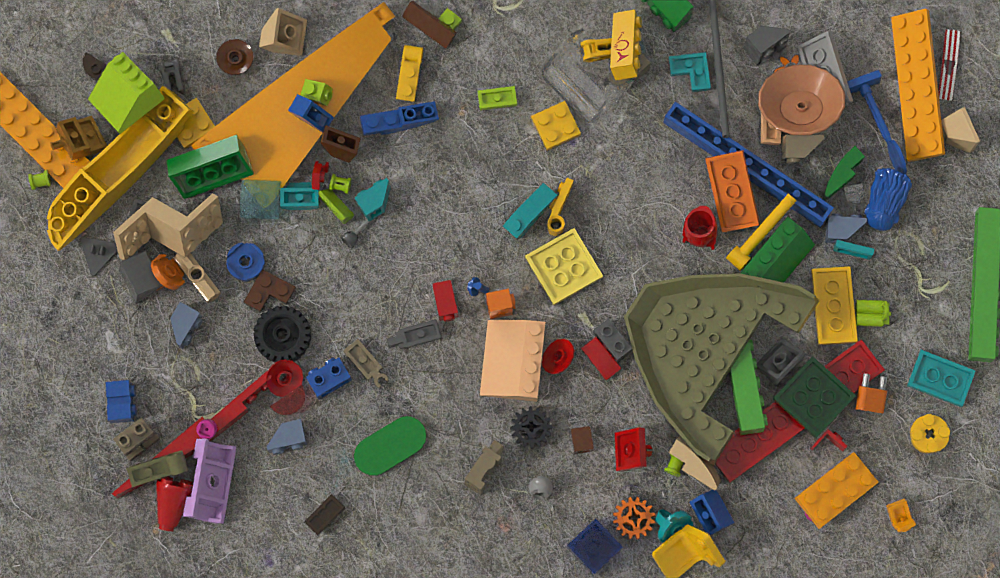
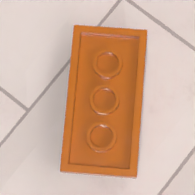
[705,150,760,233]

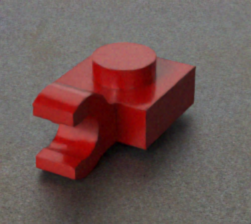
[312,161,329,190]

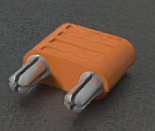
[855,373,887,414]

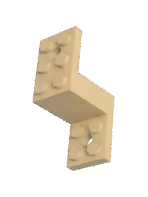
[113,193,223,260]

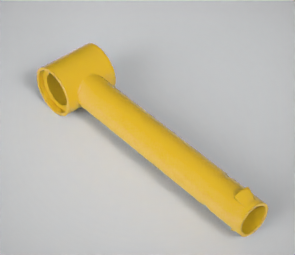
[726,193,797,271]

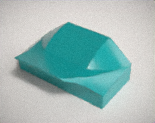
[280,182,319,210]

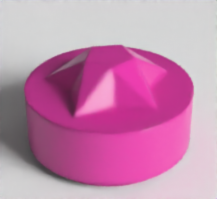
[196,419,217,439]

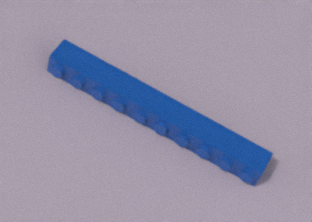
[663,102,834,228]

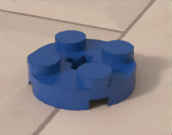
[226,243,265,282]

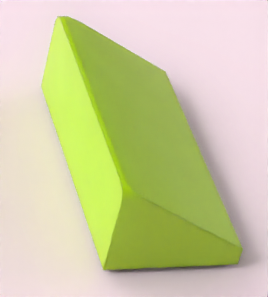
[318,189,354,224]

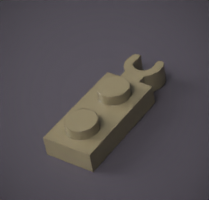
[343,339,389,389]

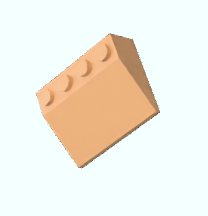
[480,320,545,402]

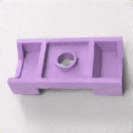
[183,439,236,524]

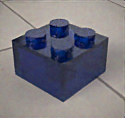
[566,519,623,576]

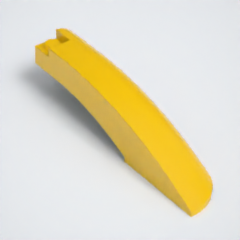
[47,86,194,251]

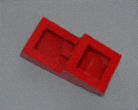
[580,337,621,380]

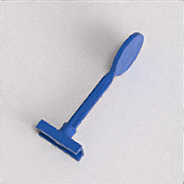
[847,70,907,174]

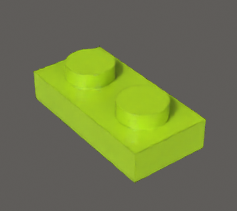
[477,86,517,111]

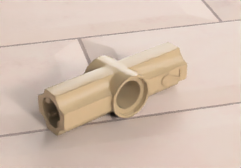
[173,253,221,303]

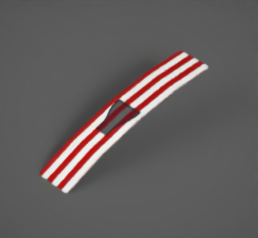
[938,29,960,101]

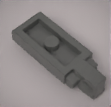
[387,319,442,349]

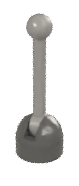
[341,212,376,248]

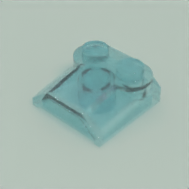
[240,179,281,219]

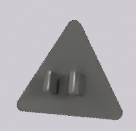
[80,237,117,276]

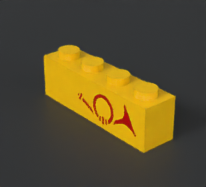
[610,9,642,81]

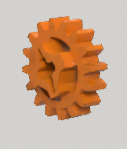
[613,497,655,540]

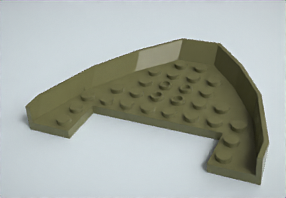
[624,273,819,465]

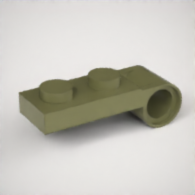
[126,451,188,487]

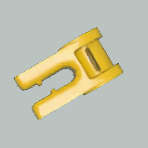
[580,38,612,63]

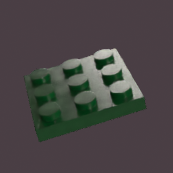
[773,356,856,438]

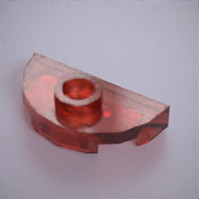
[270,385,305,415]

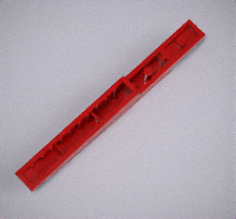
[112,371,272,499]

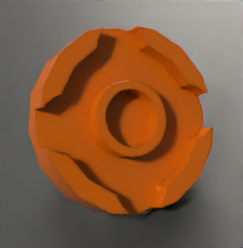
[151,254,185,291]

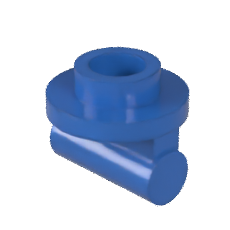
[467,277,489,296]

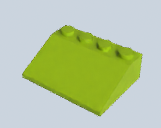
[88,52,165,134]

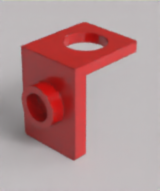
[810,429,847,452]

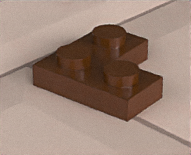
[244,270,296,312]

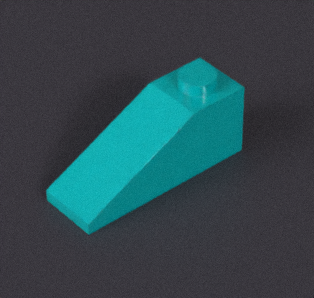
[503,183,558,239]

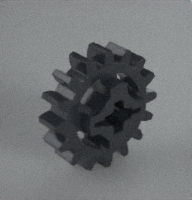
[510,406,552,449]

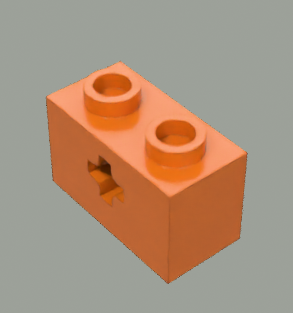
[486,289,516,320]

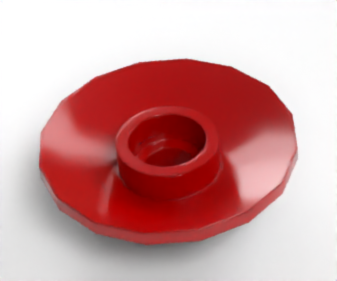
[542,339,575,374]
[266,359,303,397]

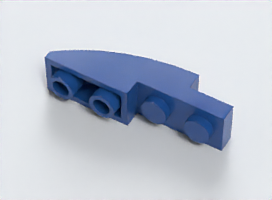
[360,101,439,136]

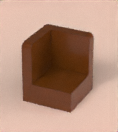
[570,426,594,454]

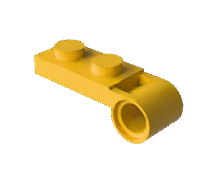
[396,45,423,102]
[547,178,574,236]

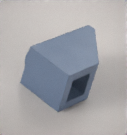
[825,214,867,243]
[170,302,203,349]
[267,419,307,455]

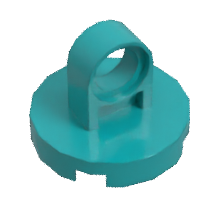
[655,509,693,544]

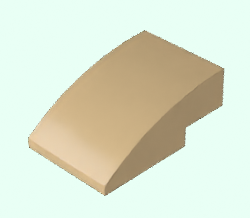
[669,436,721,490]

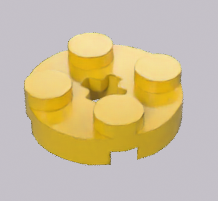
[910,414,950,454]

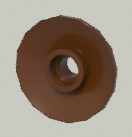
[216,39,253,75]

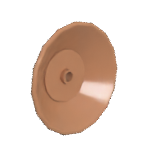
[758,65,845,135]

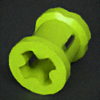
[28,170,51,191]
[329,174,352,194]
[664,454,683,477]

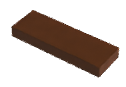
[402,1,457,49]

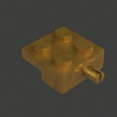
[50,116,107,160]

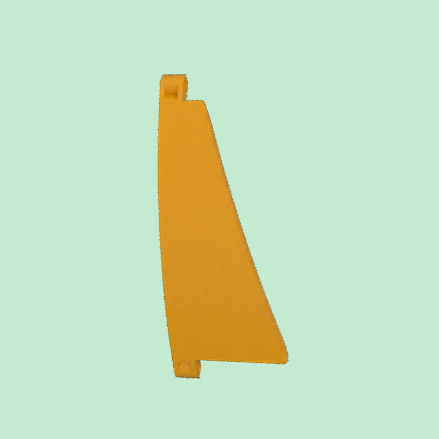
[191,2,395,208]

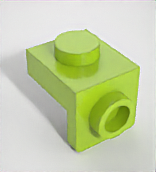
[300,79,333,106]

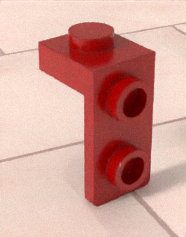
[432,280,458,322]

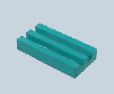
[833,240,874,260]

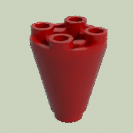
[156,476,193,532]

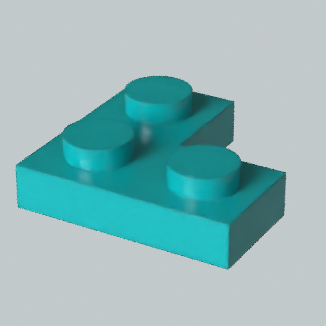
[668,52,711,92]

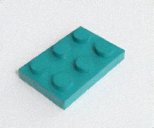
[907,350,975,407]

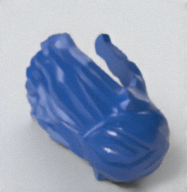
[864,168,912,231]

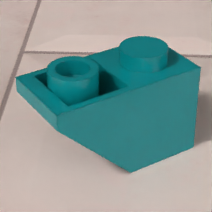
[355,178,391,221]

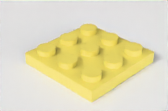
[525,228,603,306]

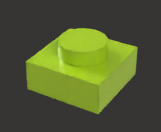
[438,8,462,30]

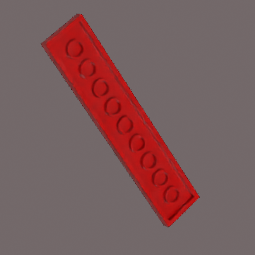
[715,339,885,484]

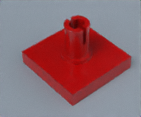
[615,427,652,472]

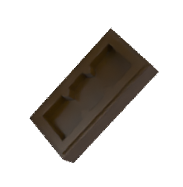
[304,494,346,536]

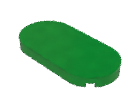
[354,416,426,476]

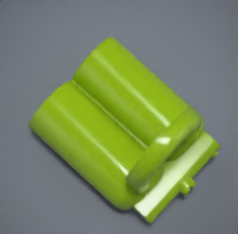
[855,300,891,327]

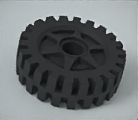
[253,306,311,363]

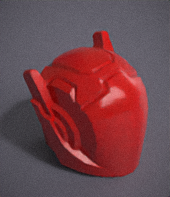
[682,206,717,250]

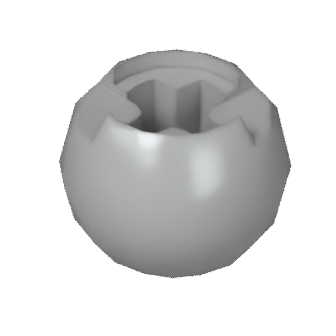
[528,476,553,500]

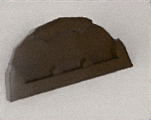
[83,52,107,81]

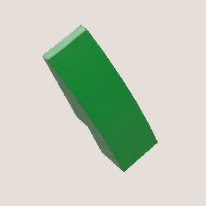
[822,146,865,202]

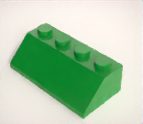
[641,0,694,32]
[167,135,254,199]
[740,216,815,282]

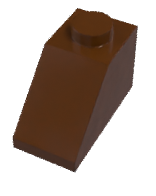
[321,125,361,163]

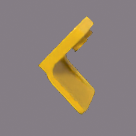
[652,524,726,578]

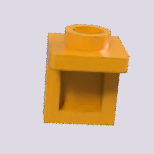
[886,499,916,532]

